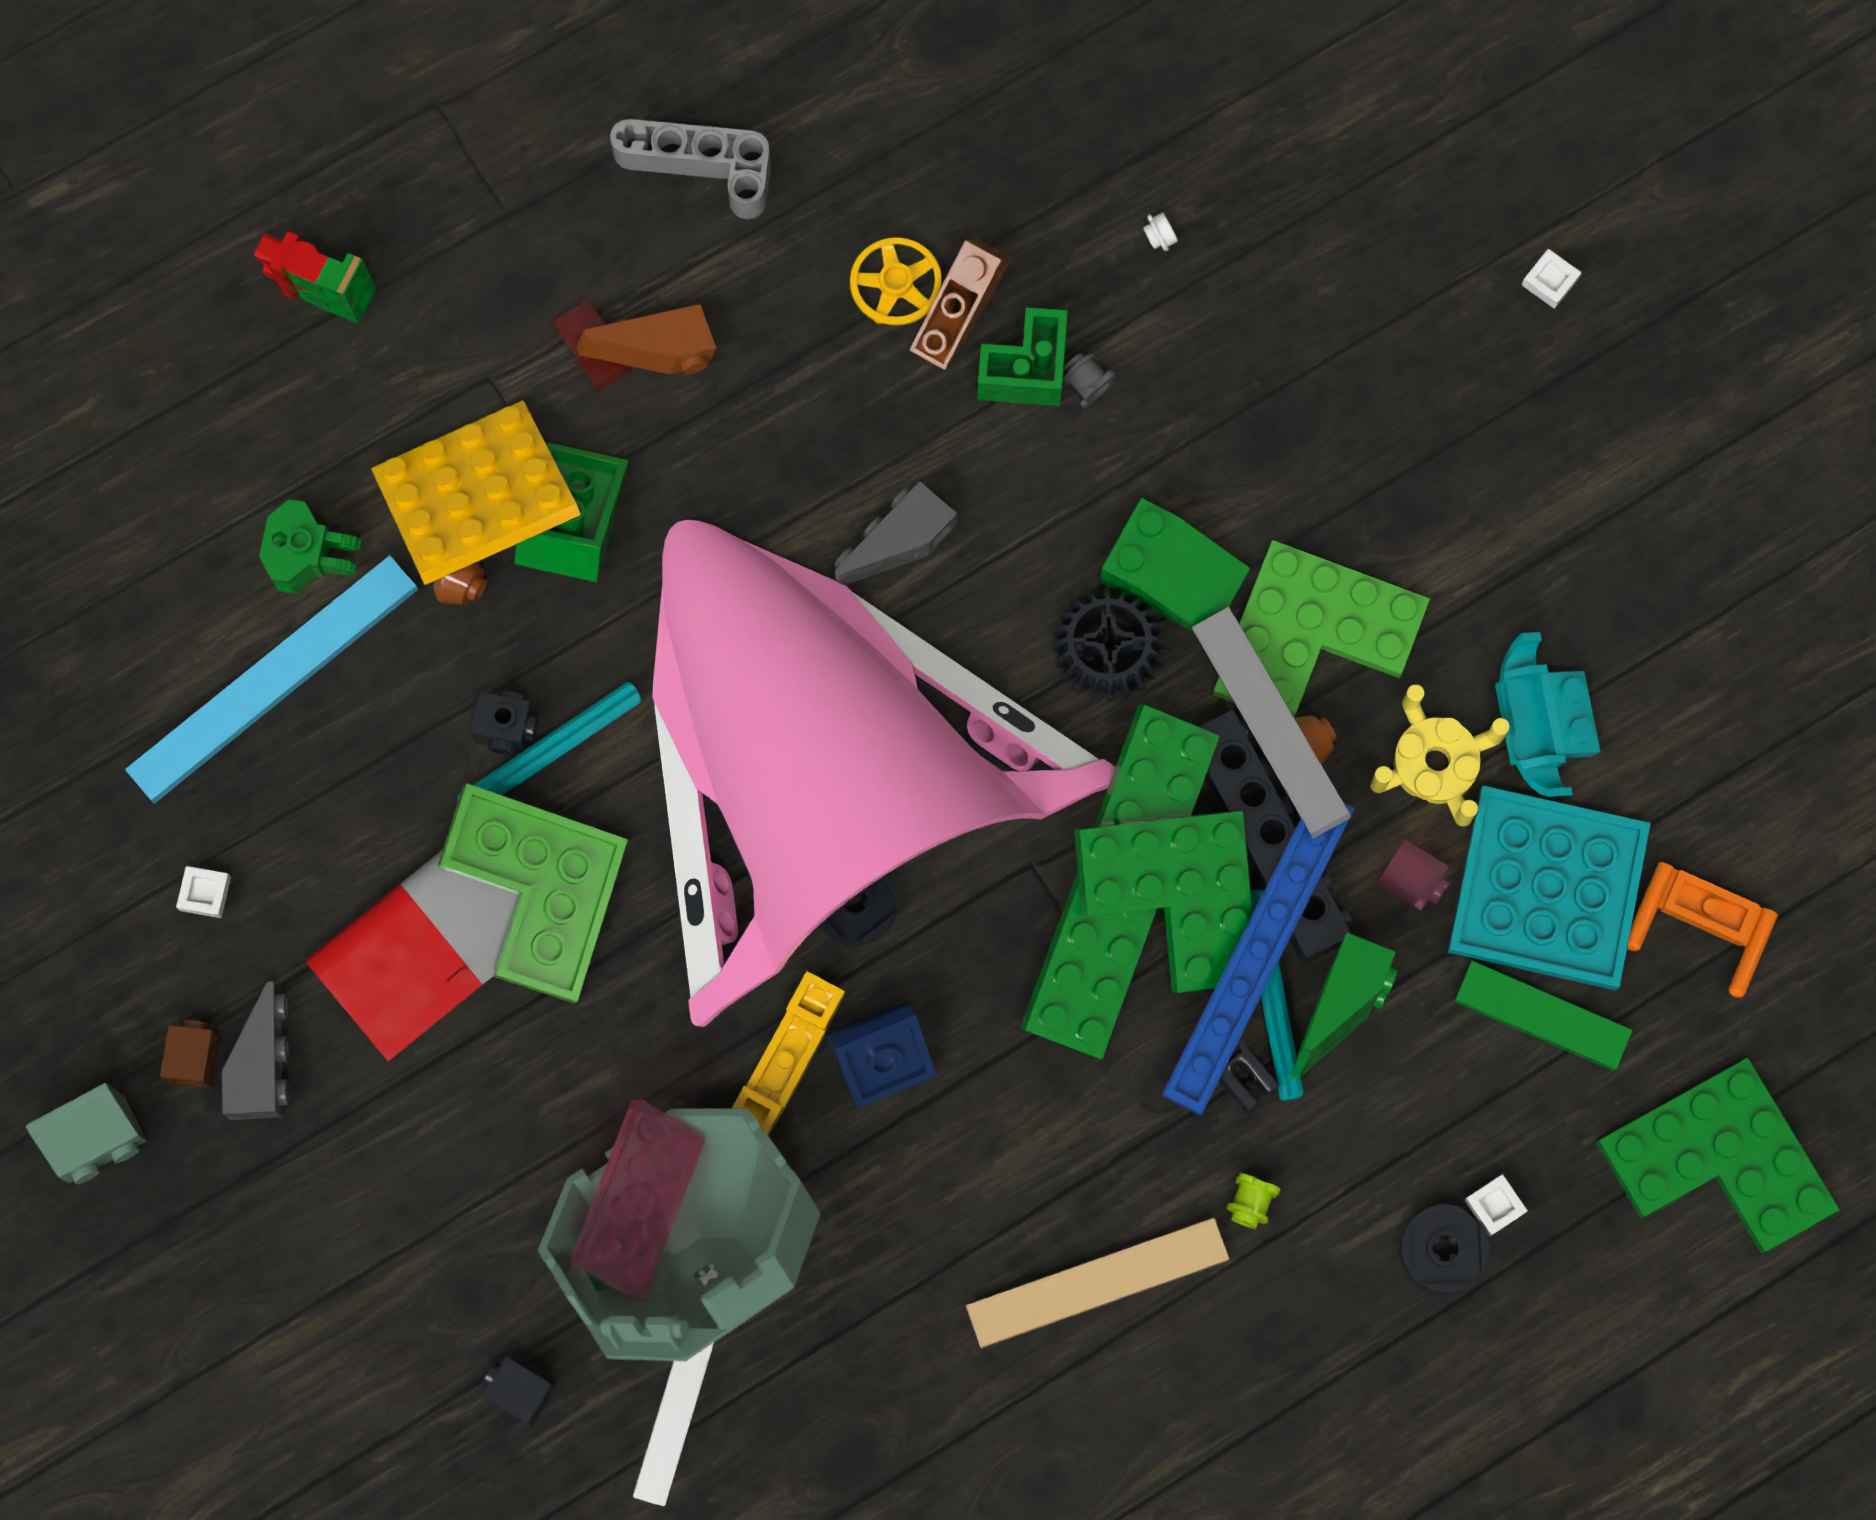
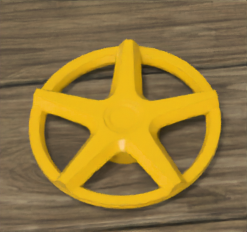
[850,238,942,325]

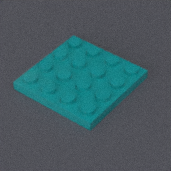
[1447,786,1651,991]

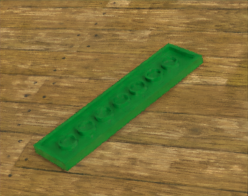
[1020,705,1220,1059]

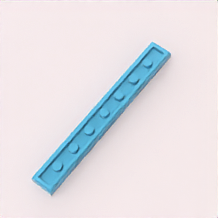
[125,555,418,804]

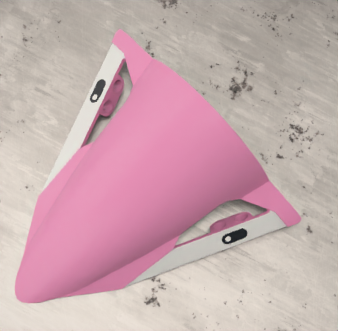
[652,520,1116,1027]

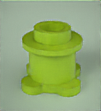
[1226,1173,1281,1229]

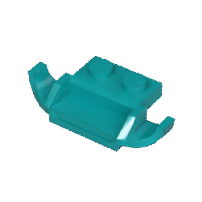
[1495,632,1601,797]

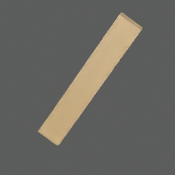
[966,1218,1229,1349]

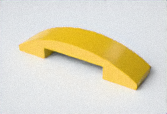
[732,971,845,1135]

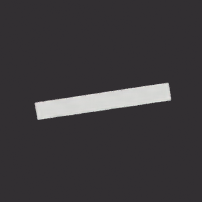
[633,1269,717,1506]

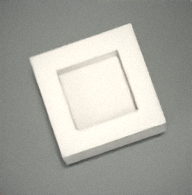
[1522,249,1581,309]
[176,866,231,918]
[1464,1174,1527,1237]

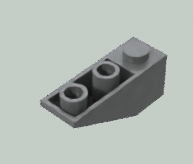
[835,481,957,585]
[222,982,290,1120]

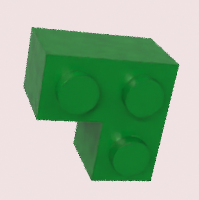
[977,307,1068,406]

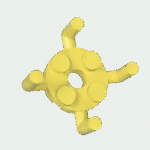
[1370,685,1510,827]

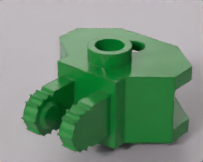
[259,499,361,594]

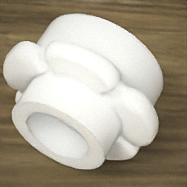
[1143,212,1178,251]

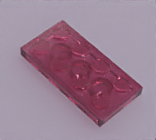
[570,1099,705,1300]

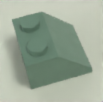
[25,1083,147,1184]

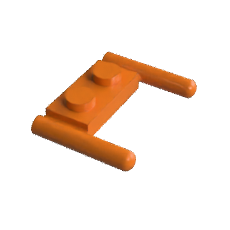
[1627,862,1778,998]

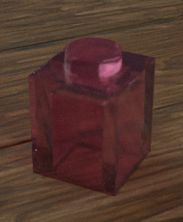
[1377,840,1449,911]

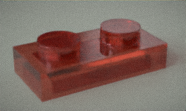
[553,300,633,392]

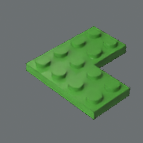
[1213,540,1430,718]
[437,784,628,1003]

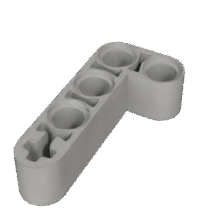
[610,119,771,219]

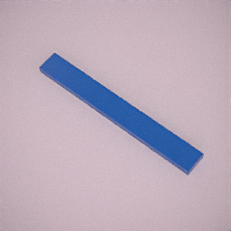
[1162,803,1354,1116]

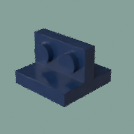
[826,1003,937,1109]

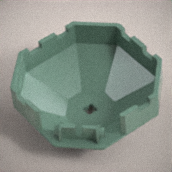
[538,1109,821,1361]

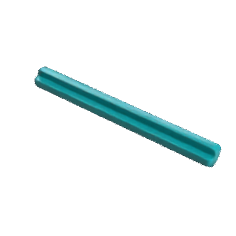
[457,682,641,801]
[1250,889,1303,1101]

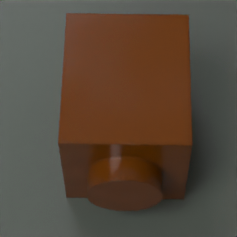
[160,1020,220,1088]

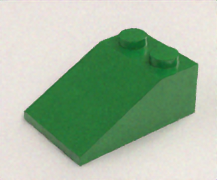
[515,442,628,582]
[1100,498,1250,632]
[1290,932,1398,1079]

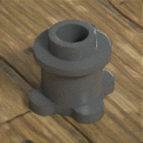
[1063,353,1116,409]

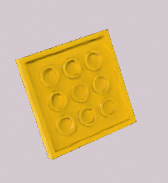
[371,400,581,585]

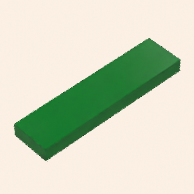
[1454,961,1632,1072]

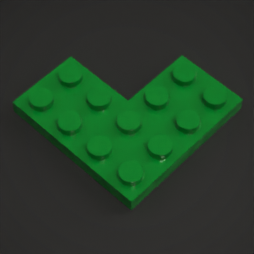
[1074,810,1252,993]
[1596,1058,1839,1254]

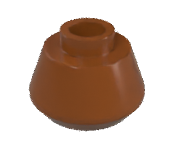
[433,562,487,606]
[1294,715,1337,765]

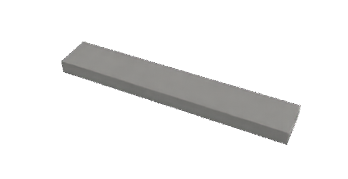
[1192,607,1351,838]

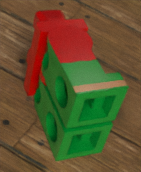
[254,231,377,324]

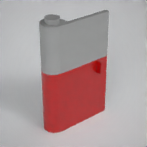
[305,849,518,1061]

